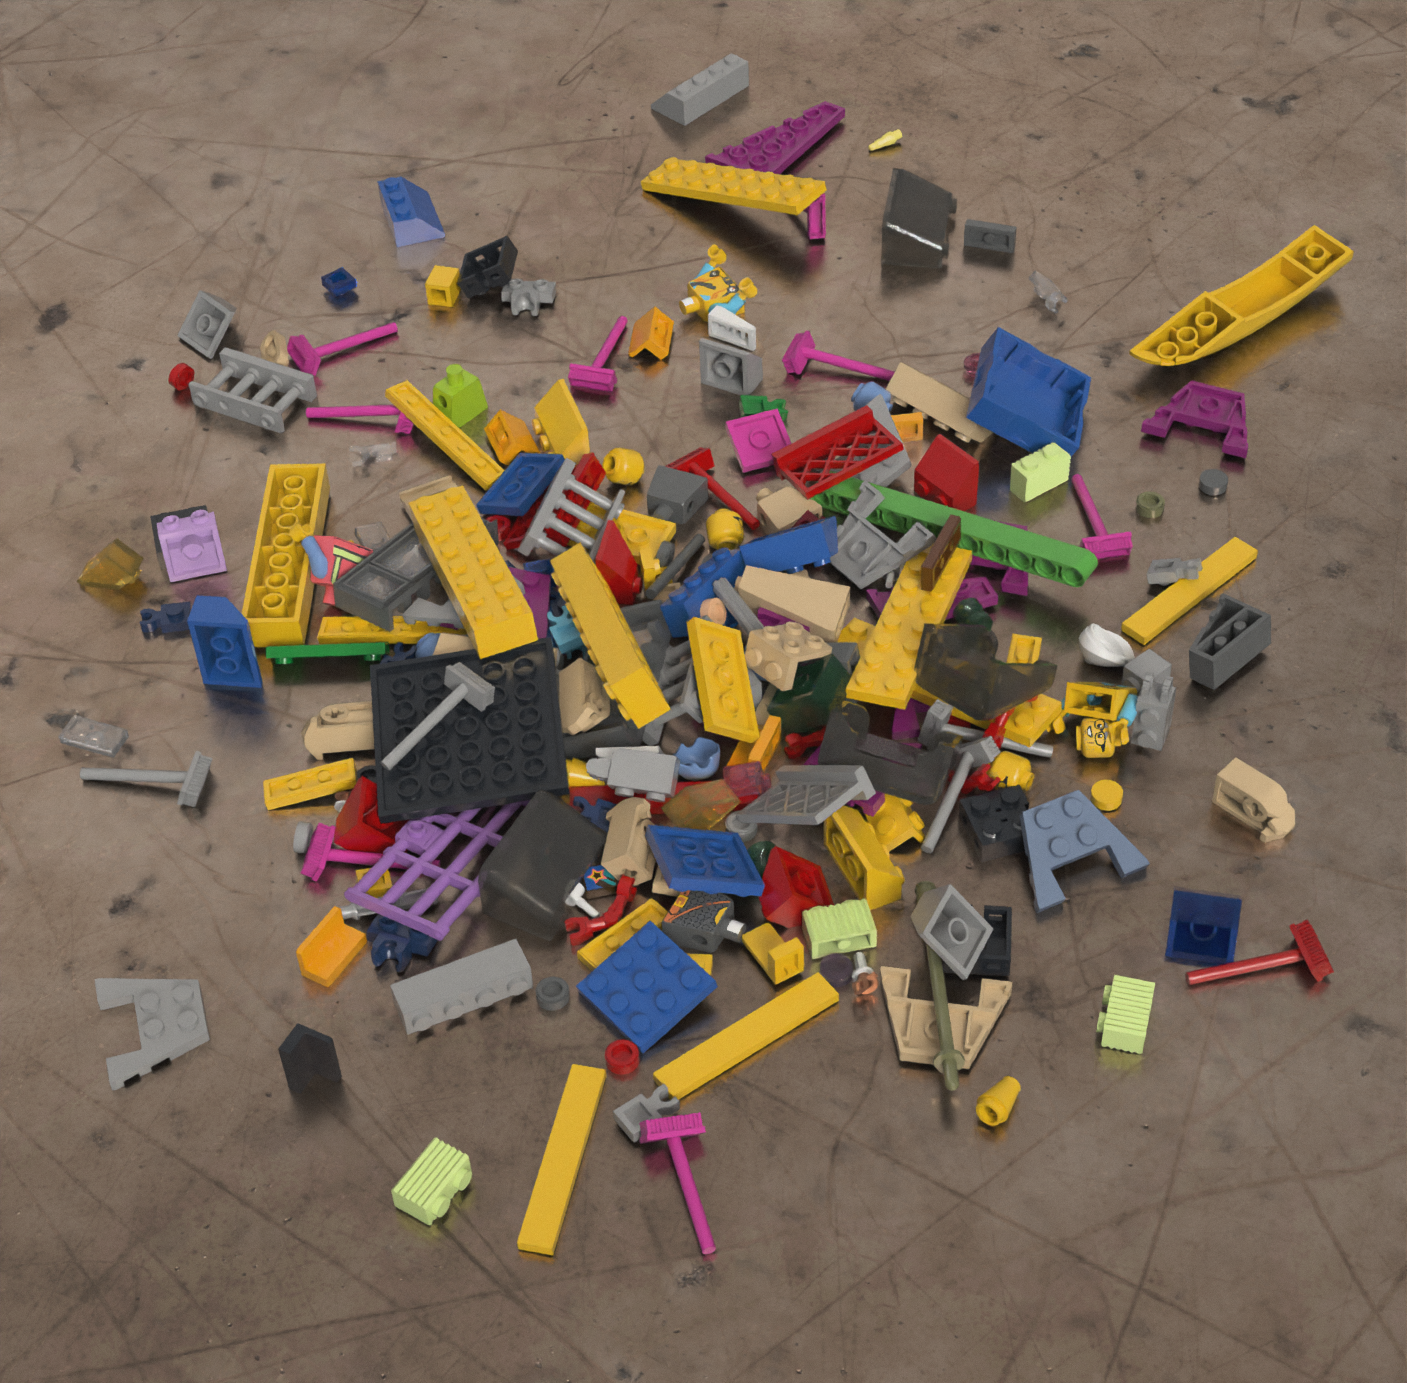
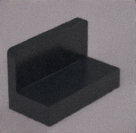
[278,1023,342,1094]

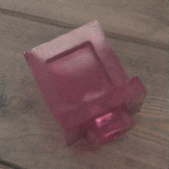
[723,761,772,799]

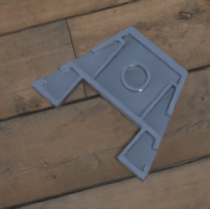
[1019,790,1150,913]

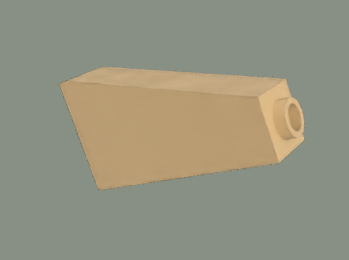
[734,565,850,643]

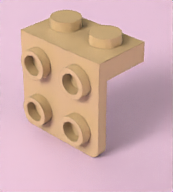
[745,622,832,691]

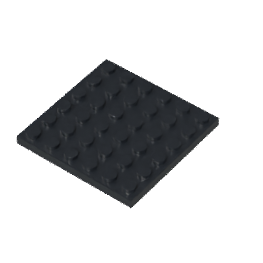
[370,637,570,824]

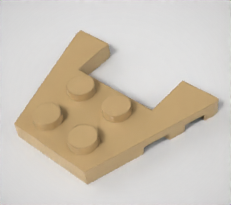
[880,966,1012,1069]

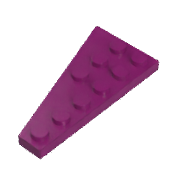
[705,101,845,174]

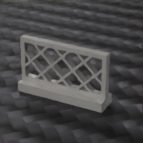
[736,765,876,825]

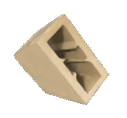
[756,486,822,535]

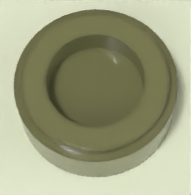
[1135,491,1165,518]

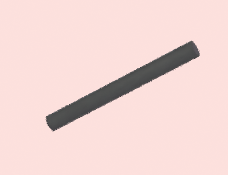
[645,534,705,599]

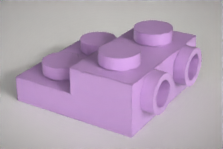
[157,510,227,582]

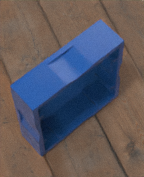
[966,327,1091,457]

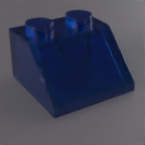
[1165,886,1242,964]

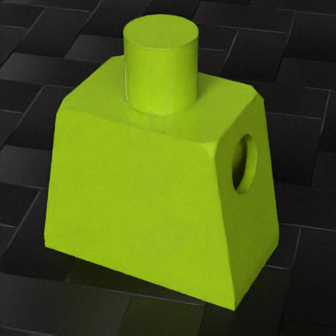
[433,364,488,428]

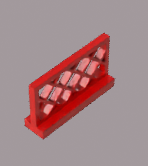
[771,405,904,500]
[503,452,606,550]

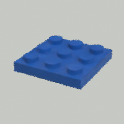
[645,825,765,897]
[576,921,718,1054]

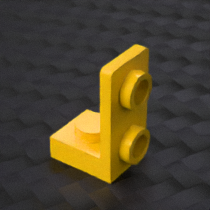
[742,923,804,985]

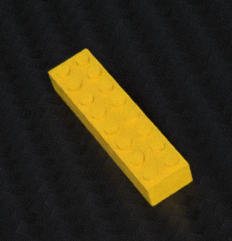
[241,463,330,647]
[408,485,538,659]
[550,542,671,729]

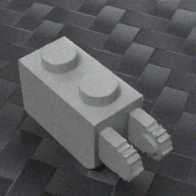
[1131,671,1177,751]
[585,748,680,802]

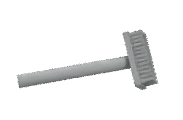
[380,662,495,771]
[918,699,1053,758]
[921,736,1001,853]
[80,751,212,807]

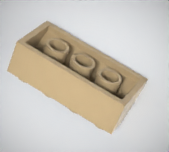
[886,362,994,443]

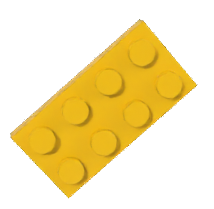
[567,502,676,565]
[686,617,760,743]

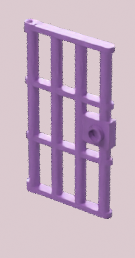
[344,799,557,941]

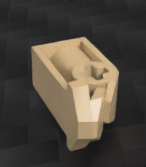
[559,658,610,736]
[301,701,375,760]
[1212,757,1295,843]
[601,797,656,886]

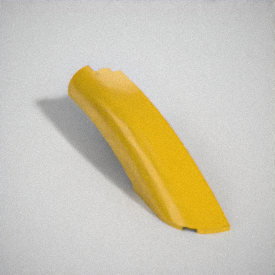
[1129,225,1354,366]

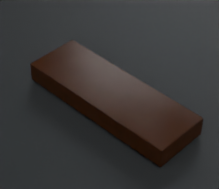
[921,514,961,592]

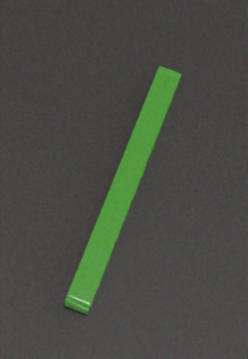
[810,471,1098,587]

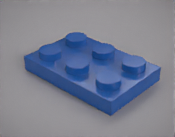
[476,453,565,516]

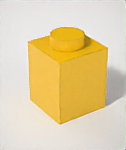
[425,265,461,307]

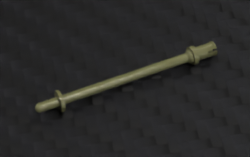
[914,881,965,1091]

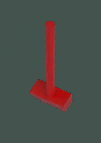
[665,447,760,530]
[1185,919,1334,985]

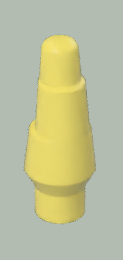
[868,129,902,151]

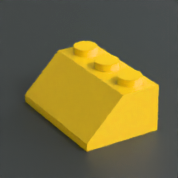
[532,379,590,464]
[824,805,905,911]

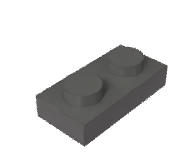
[964,219,1017,253]

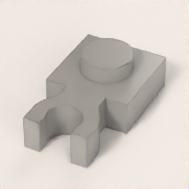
[1146,558,1203,585]
[613,1084,680,1142]

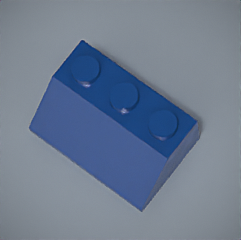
[377,177,445,247]
[739,516,838,574]
[187,595,263,688]

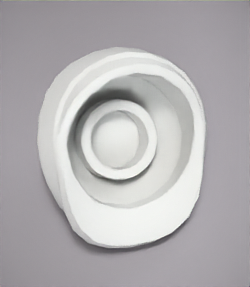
[1079,623,1135,667]

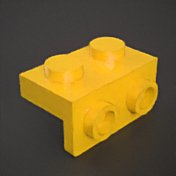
[862,781,925,852]

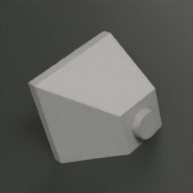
[177,290,237,359]
[699,338,763,395]
[910,884,994,980]

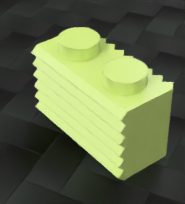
[1010,443,1071,502]
[802,898,877,959]
[1096,974,1155,1054]
[391,1137,472,1225]

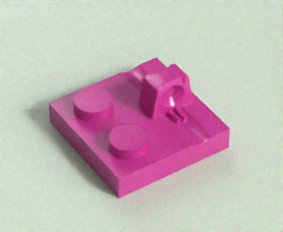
[725,409,792,473]

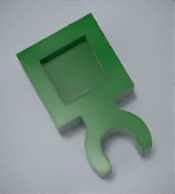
[739,395,788,421]

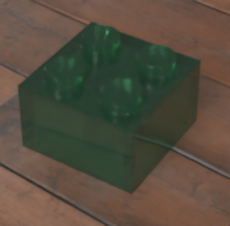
[767,653,851,735]

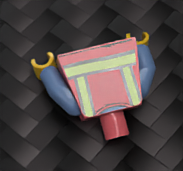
[289,523,373,606]

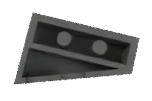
[1189,593,1271,690]

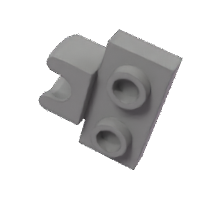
[501,278,556,316]

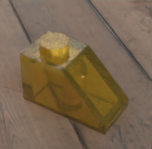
[76,538,144,590]
[661,779,741,830]

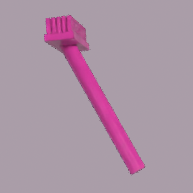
[803,193,826,239]
[568,316,628,392]
[287,322,398,376]
[782,331,895,381]
[306,405,414,435]
[1071,474,1133,559]
[300,823,440,882]
[639,1112,716,1254]

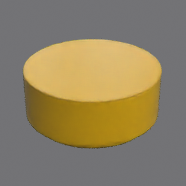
[1090,780,1123,811]

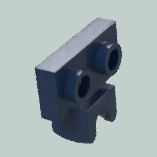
[366,914,438,972]

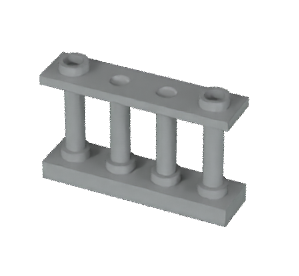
[189,347,317,434]
[517,458,625,565]
[642,615,713,746]

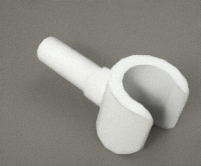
[882,565,900,588]
[563,880,600,919]

